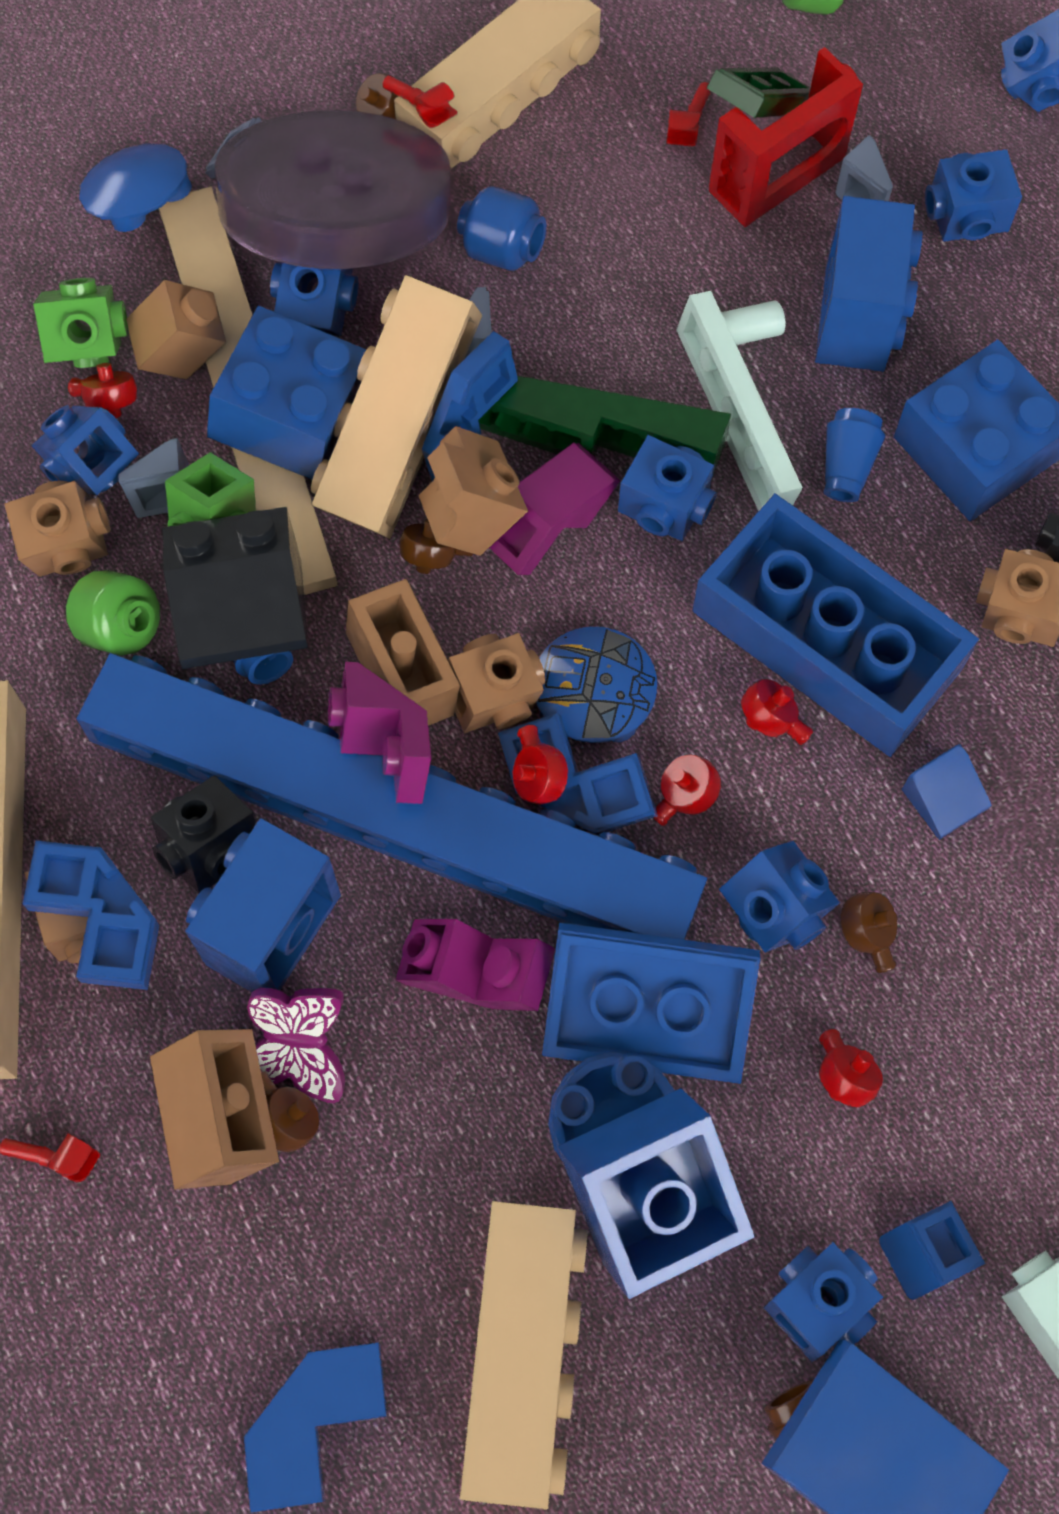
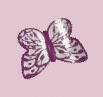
[247,987,345,1103]

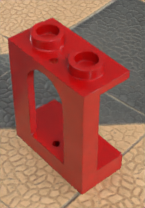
[708,47,863,228]

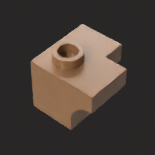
[418,426,528,556]

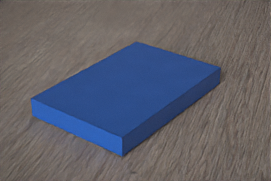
[542,923,761,1084]
[761,1339,1009,1514]

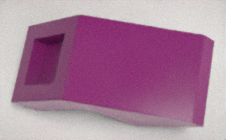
[489,443,620,575]
[328,662,431,804]
[395,919,556,1011]

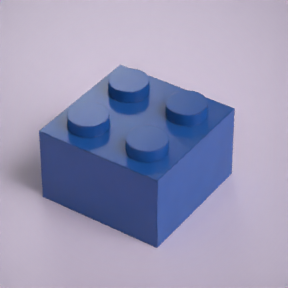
[815,196,923,372]
[207,306,366,480]
[893,339,1059,522]
[185,818,341,992]
[557,1088,755,1299]

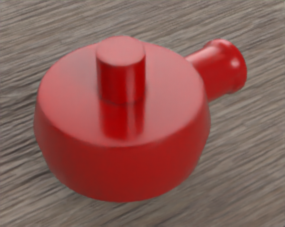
[68,363,137,418]
[741,679,813,745]
[513,725,568,804]
[654,754,721,826]
[819,1029,883,1107]

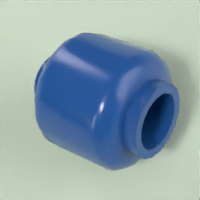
[457,186,547,271]

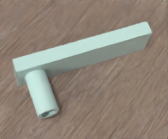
[676,291,803,511]

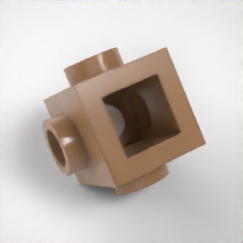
[4,481,111,577]
[976,549,1059,647]
[448,633,545,734]

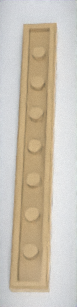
[159,186,338,595]

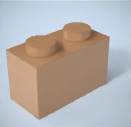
[346,579,460,726]
[150,1029,279,1190]

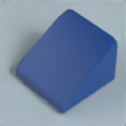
[902,744,992,840]
[879,1201,985,1300]

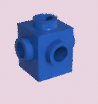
[1001,9,1059,112]
[925,149,1022,242]
[270,241,359,336]
[32,405,139,495]
[618,435,717,542]
[719,840,840,953]
[764,1242,883,1362]

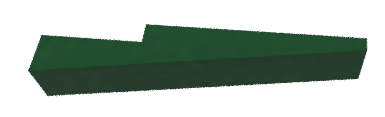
[478,376,731,481]

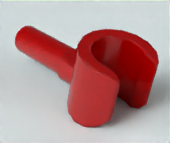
[382,75,458,128]
[666,82,712,147]
[0,1133,101,1183]

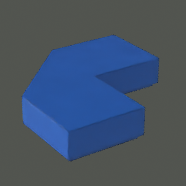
[422,331,518,481]
[498,713,658,835]
[23,841,160,990]
[244,1343,388,1513]

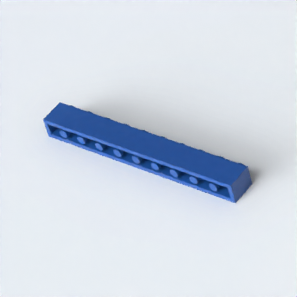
[76,653,707,940]

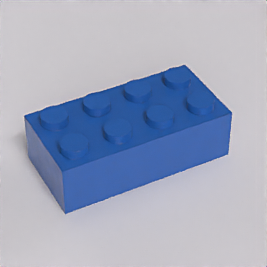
[692,493,979,758]

